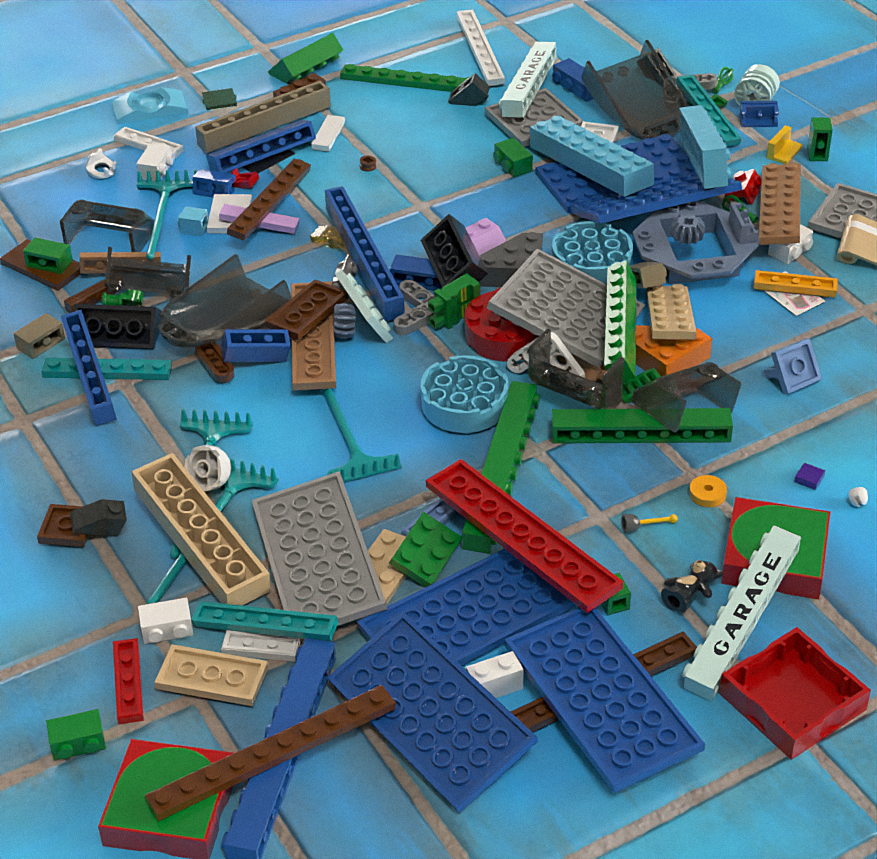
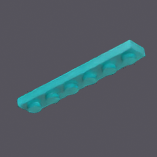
[676,75,742,147]
[41,357,172,380]
[191,601,339,642]

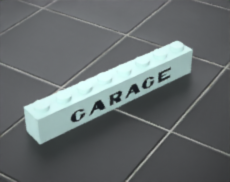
[499,42,557,117]
[682,526,801,702]

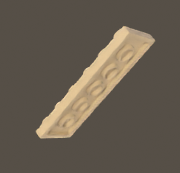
[646,284,696,340]

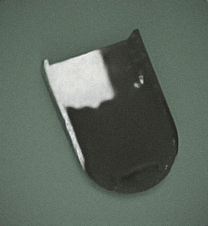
[581,40,687,140]
[158,254,292,347]

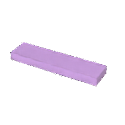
[219,204,299,234]

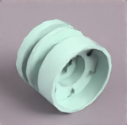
[734,64,780,106]

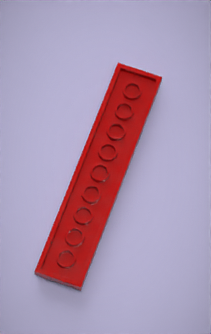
[426,459,623,613]

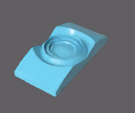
[112,87,188,124]

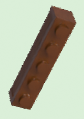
[64,273,125,313]

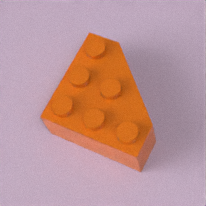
[636,325,712,385]

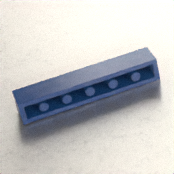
[206,120,316,173]
[61,310,117,426]

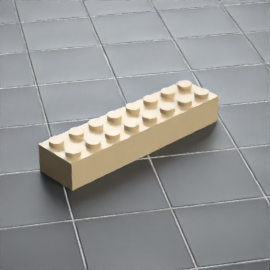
[131,453,270,606]

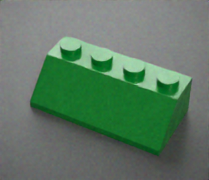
[268,33,344,83]

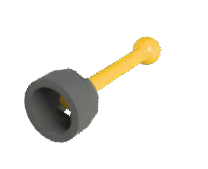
[621,514,678,533]

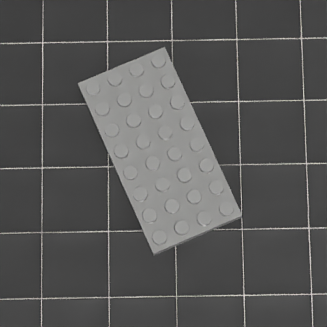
[252,471,388,626]

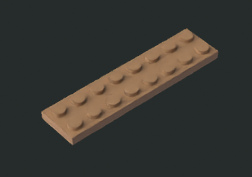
[759,162,801,245]
[291,281,336,391]

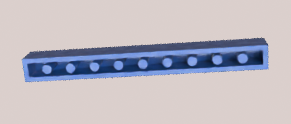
[325,186,405,321]
[222,638,336,859]

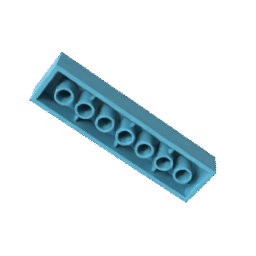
[679,105,731,189]
[529,116,654,197]

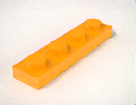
[754,270,838,297]

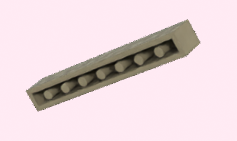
[195,81,331,153]

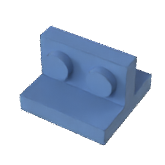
[764,338,822,394]

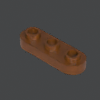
[195,339,234,383]

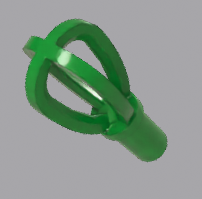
[712,67,733,94]
[722,195,758,224]

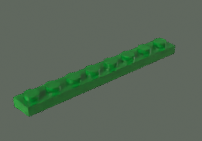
[340,64,469,92]

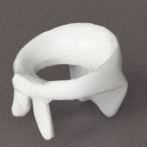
[86,148,117,179]

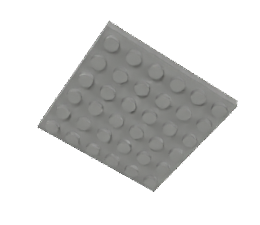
[487,249,645,368]

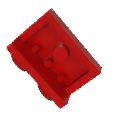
[724,169,762,205]

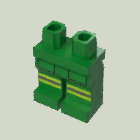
[428,274,480,330]

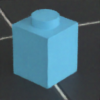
[177,207,209,237]

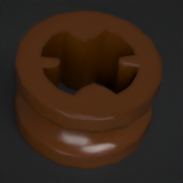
[360,155,376,172]

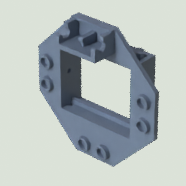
[632,201,760,284]

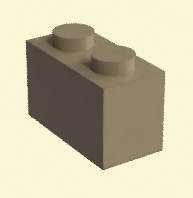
[630,261,667,288]
[13,313,65,359]

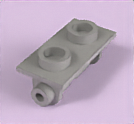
[332,254,357,291]

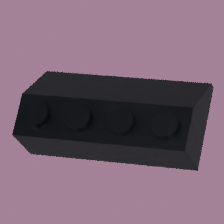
[420,214,488,287]
[73,304,161,349]

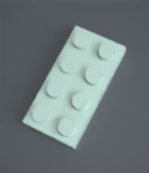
[335,269,393,343]

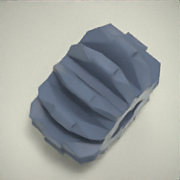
[670,214,705,245]
[333,303,356,339]

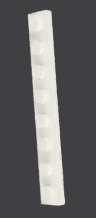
[457,10,505,86]

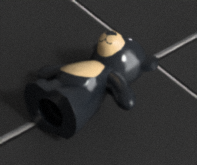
[661,560,723,613]

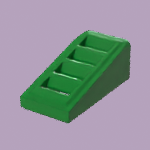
[614,368,663,404]

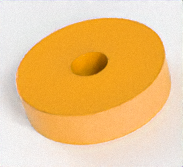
[689,475,727,507]

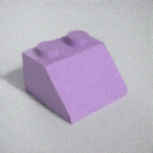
[466,218,506,256]

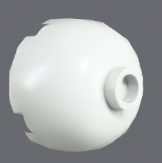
[184,445,231,491]

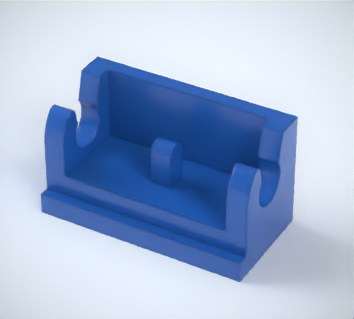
[739,101,779,127]
[193,169,236,197]

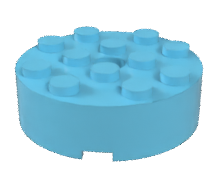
[552,221,633,284]
[421,355,509,434]

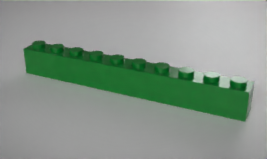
[462,381,540,554]

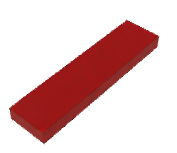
[113,638,144,725]

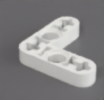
[507,332,585,388]

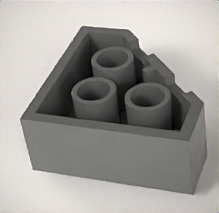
[479,232,543,287]

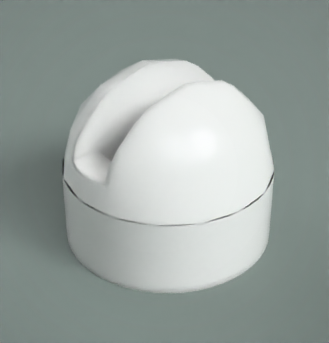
[848,487,868,507]

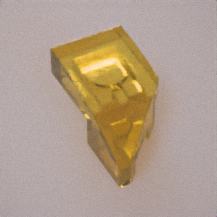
[310,226,345,249]

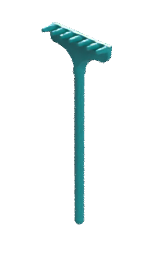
[137,170,197,260]
[322,388,402,482]
[170,409,253,559]
[147,458,279,604]

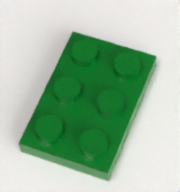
[389,512,462,587]

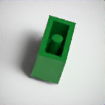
[807,117,833,161]
[493,137,533,177]
[23,237,73,274]
[46,709,106,761]

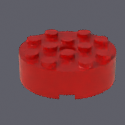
[465,288,546,362]

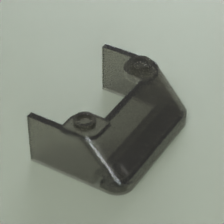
[60,199,155,252]
[104,247,191,298]
[528,328,624,409]
[631,362,742,433]

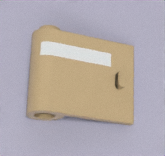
[837,214,877,266]

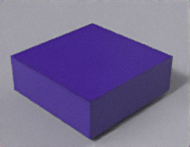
[794,463,826,490]

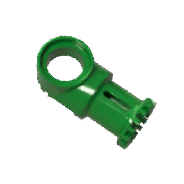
[101,290,144,306]

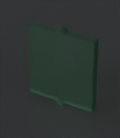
[202,88,237,110]

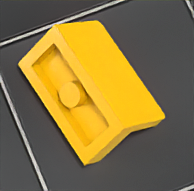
[766,125,803,164]

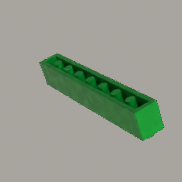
[604,260,637,385]
[551,408,733,444]

